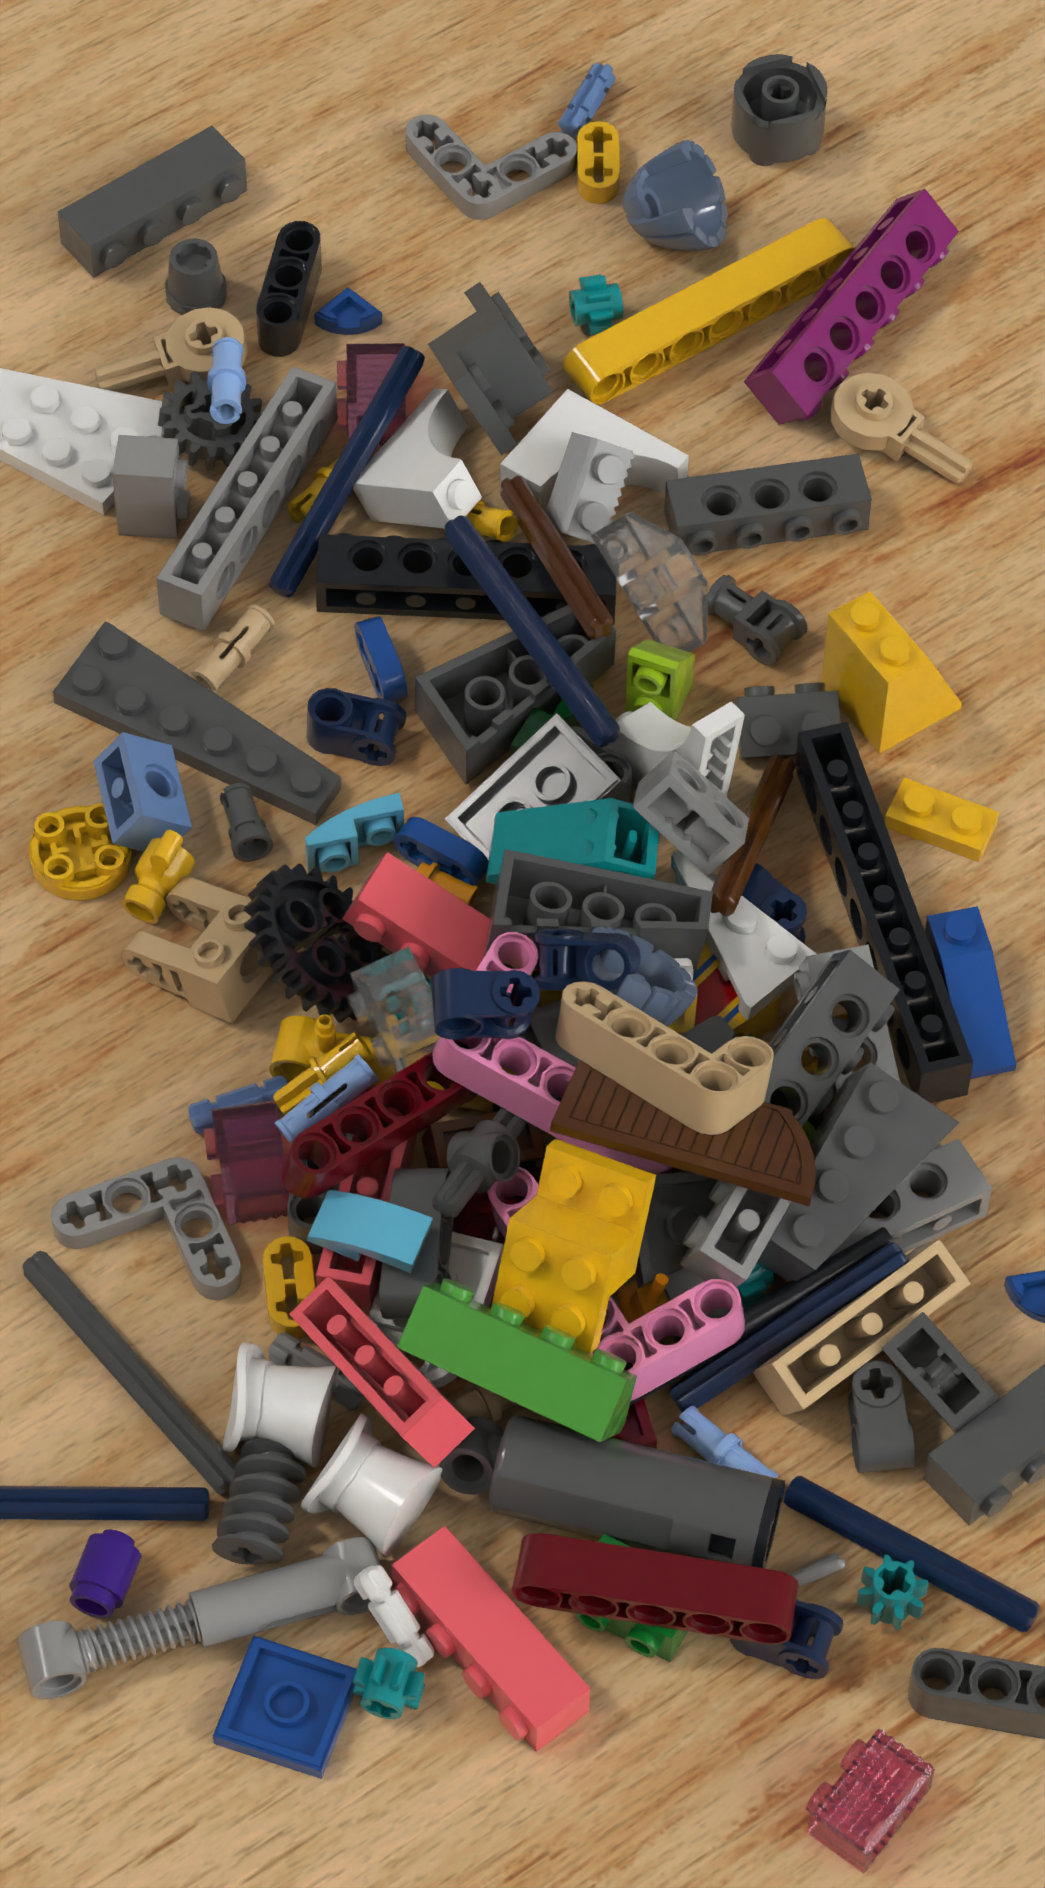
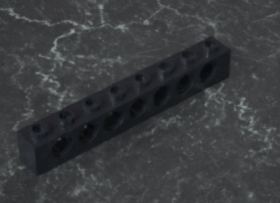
[795,722,973,1103]

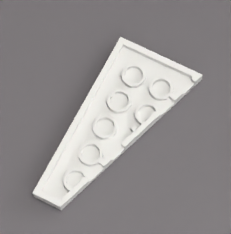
[0,368,184,515]

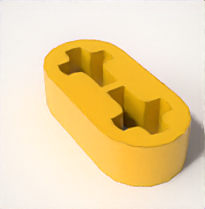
[577,121,620,204]
[263,1236,315,1339]

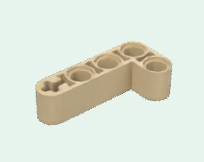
[555,981,774,1135]

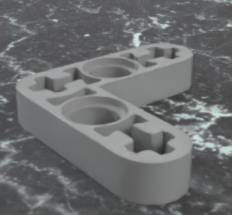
[406,115,577,220]
[51,1157,242,1300]

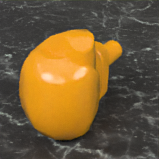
[617,1273,669,1324]

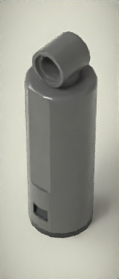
[439,1415,785,1569]

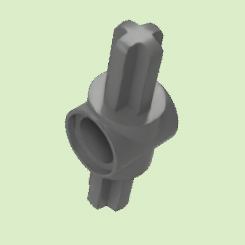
[432,1108,528,1218]

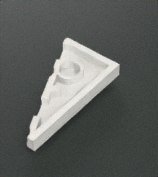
[671,850,817,1021]

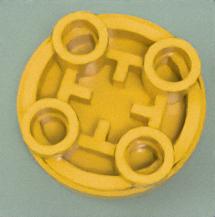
[28,803,133,900]

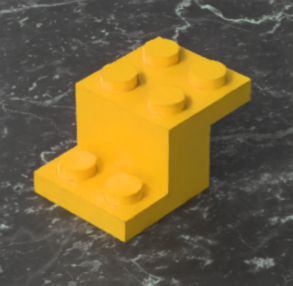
[491,1139,656,1354]

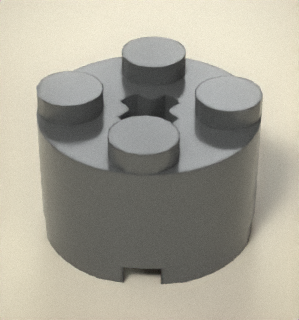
[731,54,828,166]

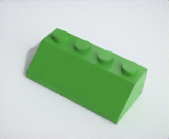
[397,1278,637,1442]

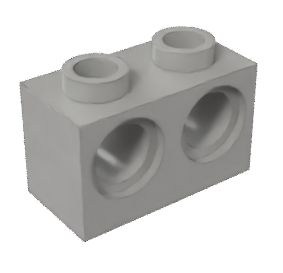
[633,749,749,876]

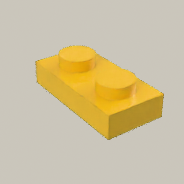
[884,777,999,862]

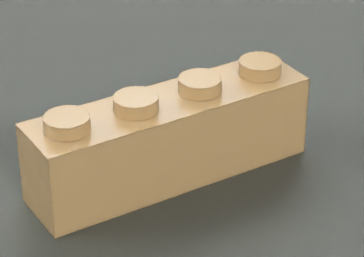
[752,1239,971,1416]

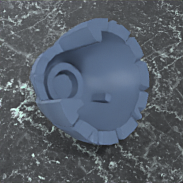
[622,140,728,251]
[592,926,698,1027]

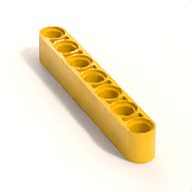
[563,218,856,404]

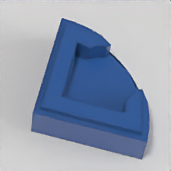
[314,288,382,335]
[1004,1270,1045,1323]

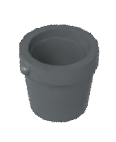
[165,238,227,315]

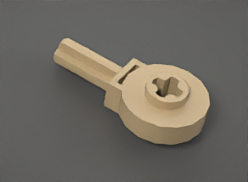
[95,307,247,391]
[831,372,973,483]

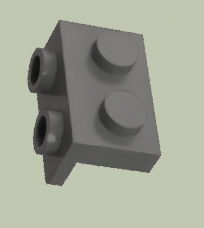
[733,683,840,759]

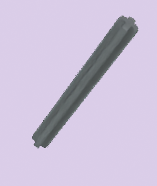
[22,1251,236,1495]

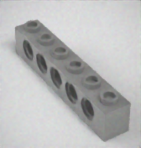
[157,366,338,631]

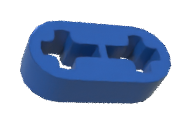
[354,616,408,702]
[393,817,488,886]

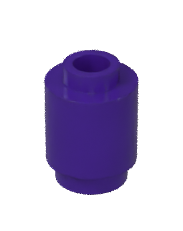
[69,1529,142,1619]

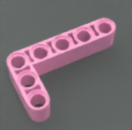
[432,932,673,1174]
[487,1167,745,1401]

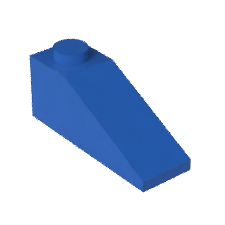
[925,906,1016,1079]

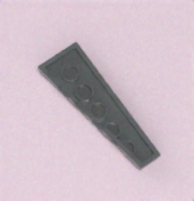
[53,621,341,825]

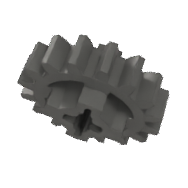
[158,372,262,470]

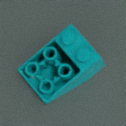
[486,798,659,884]

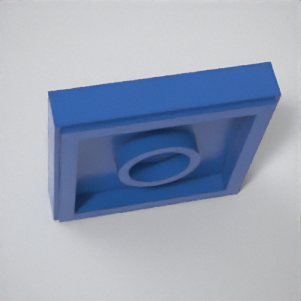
[213,1635,357,1779]

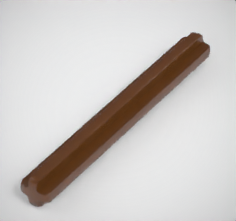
[500,475,613,640]
[710,754,796,917]

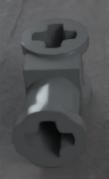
[702,575,808,666]

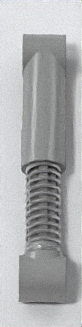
[17,1537,381,1699]

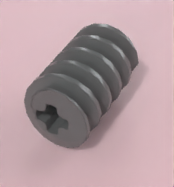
[212,1439,307,1565]

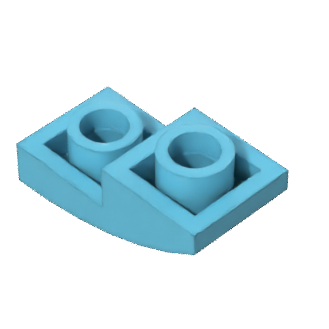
[305,793,404,873]
[307,1190,433,1274]

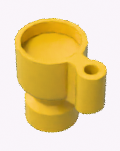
[121,830,196,924]

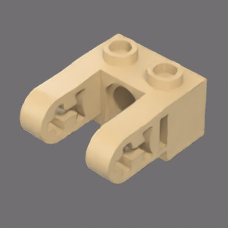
[121,876,273,1023]

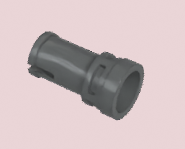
[219,783,273,862]

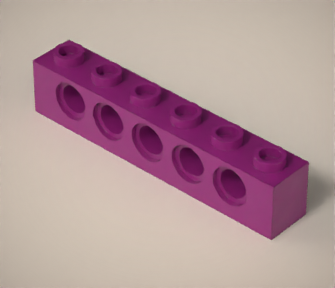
[744,188,959,425]

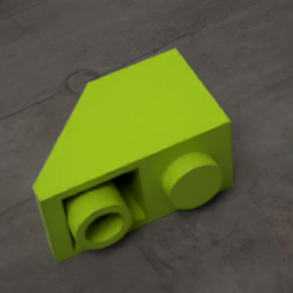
[625,639,695,721]

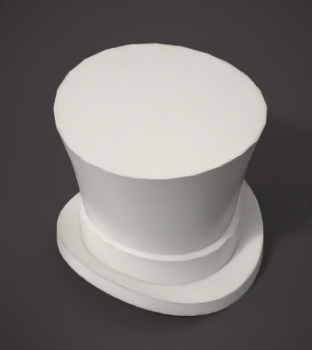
[222,1342,337,1467]
[300,1413,443,1558]

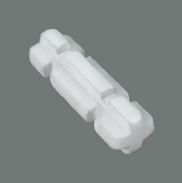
[354,1565,434,1668]

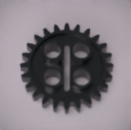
[244,863,395,1023]

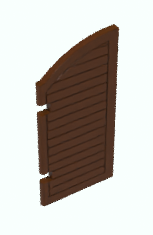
[550,1060,816,1206]

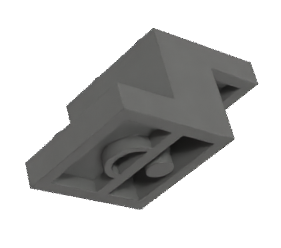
[428,282,553,456]

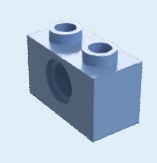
[93,732,192,852]

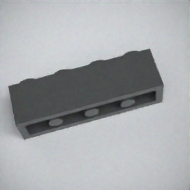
[58,126,247,278]
[924,1364,1045,1526]

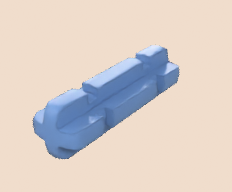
[558,62,615,139]
[188,1075,288,1134]

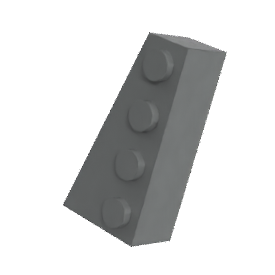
[415,605,616,784]
[484,849,713,972]
[758,1062,959,1282]

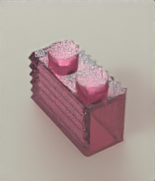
[337,343,406,446]
[203,1101,290,1225]
[806,1729,935,1874]

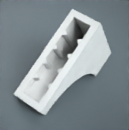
[353,388,482,529]
[500,389,689,511]
[608,702,745,797]

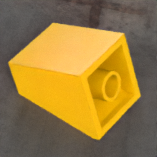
[821,591,962,754]

